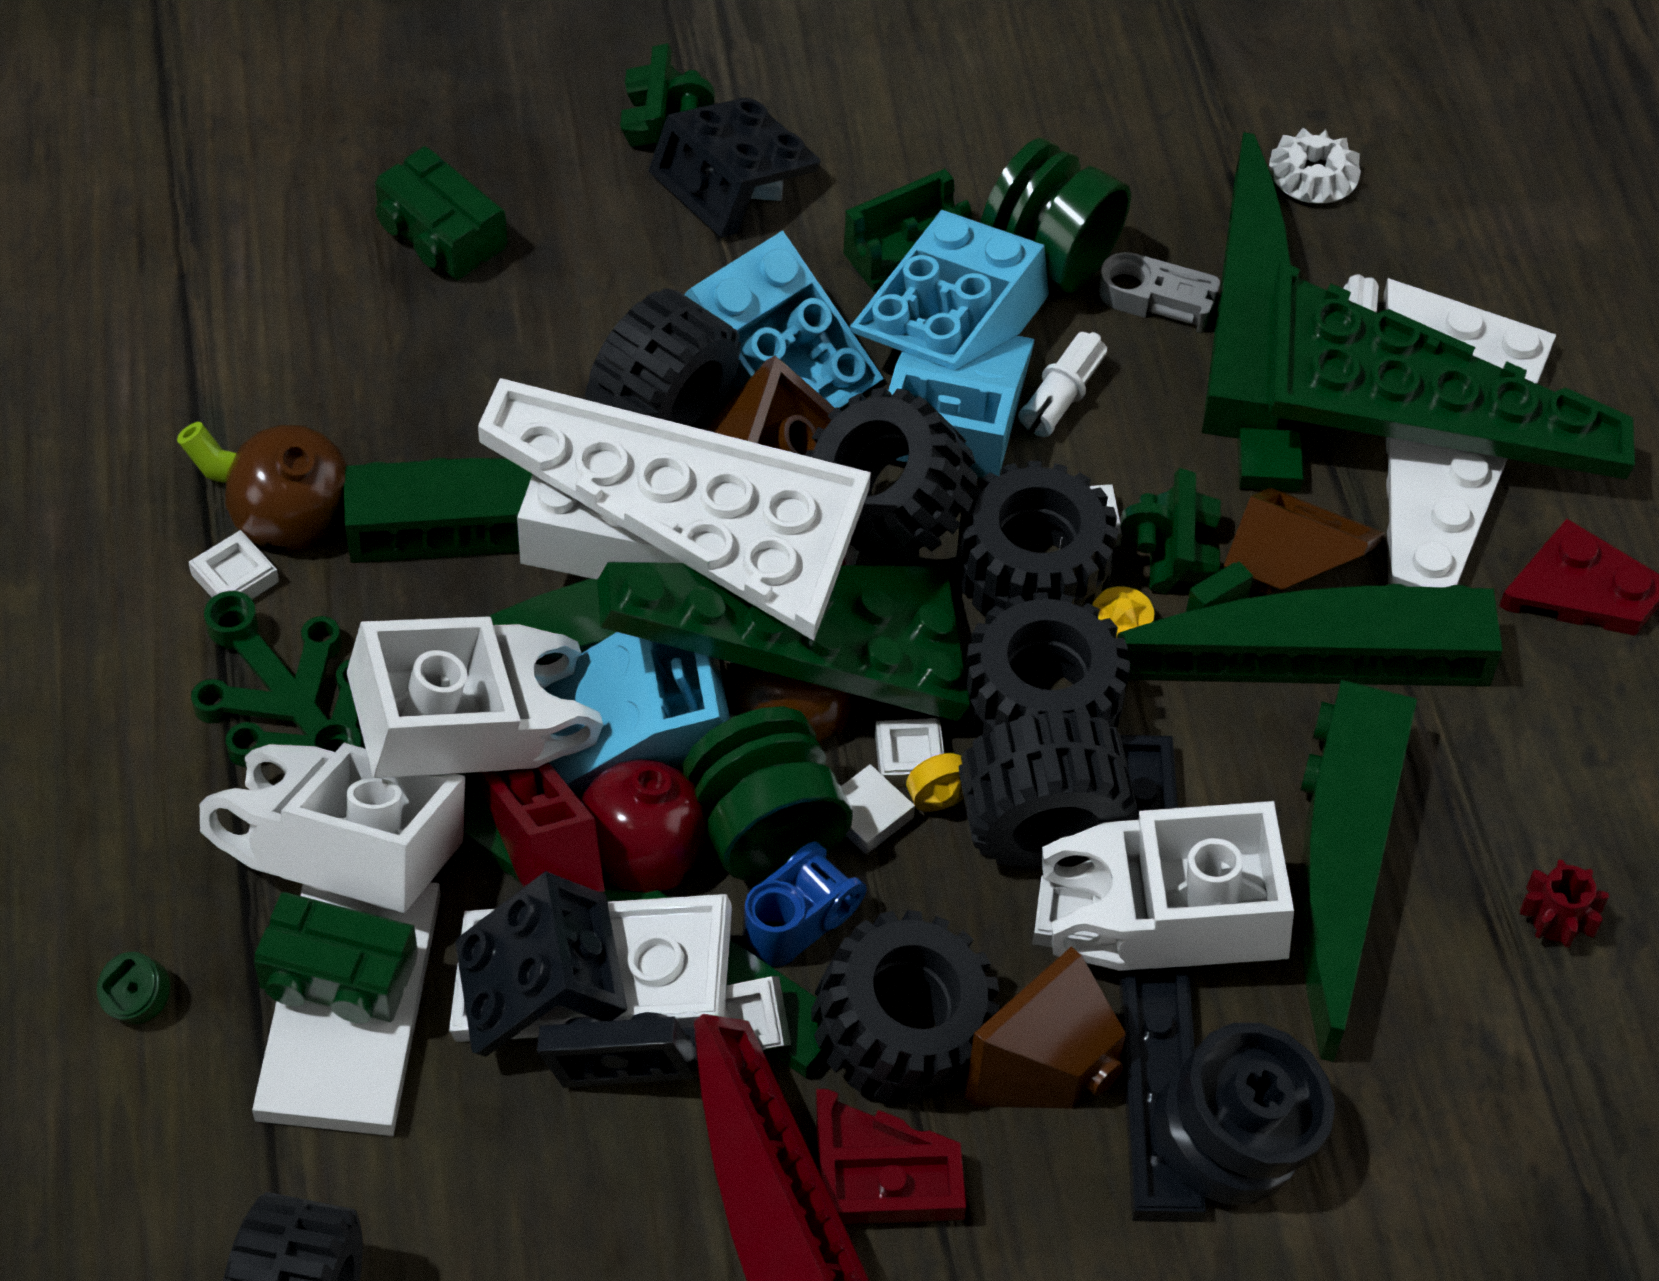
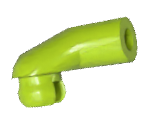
[177,422,236,483]

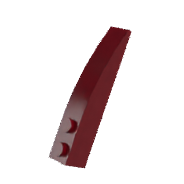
[694,1014,869,1281]

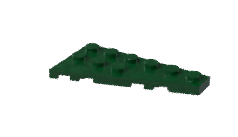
[1269,261,1635,480]
[597,562,970,722]

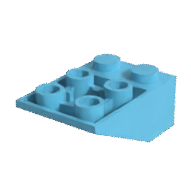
[850,210,1049,370]
[684,231,884,408]
[888,336,1035,478]
[544,632,730,794]

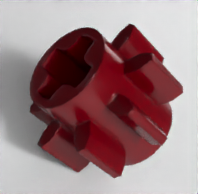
[1520,860,1609,948]

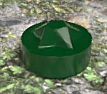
[97,952,170,1024]

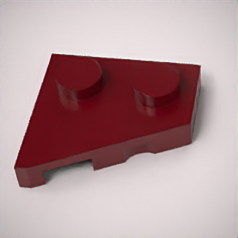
[1499,518,1659,636]
[816,1089,966,1224]

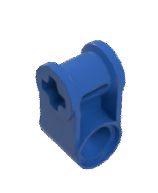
[741,841,867,967]

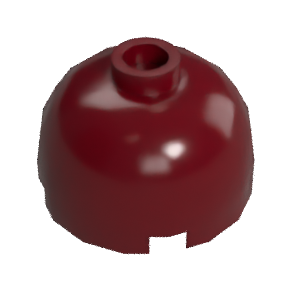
[581,759,708,893]

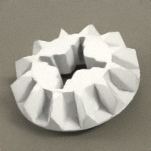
[1269,128,1361,204]

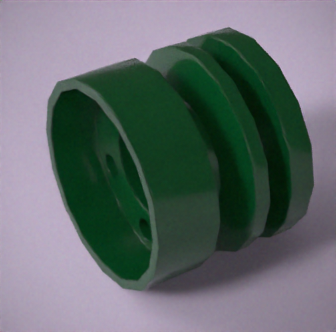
[980,137,1132,293]
[683,706,853,882]

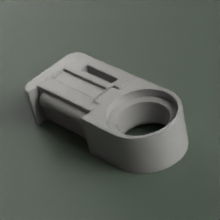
[1098,252,1220,333]

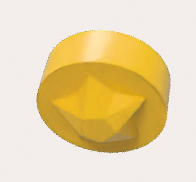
[1092,586,1155,638]
[906,753,964,812]

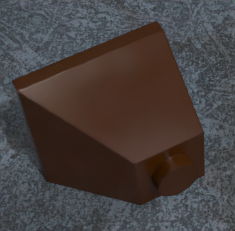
[707,356,835,456]
[1224,488,1385,594]
[965,946,1126,1109]

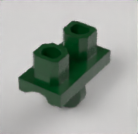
[620,43,715,147]
[1120,467,1221,595]

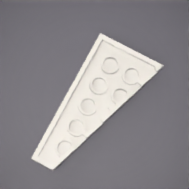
[1384,278,1556,587]
[478,378,871,640]

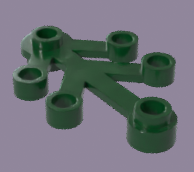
[191,591,366,767]

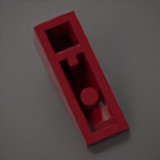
[473,762,605,892]

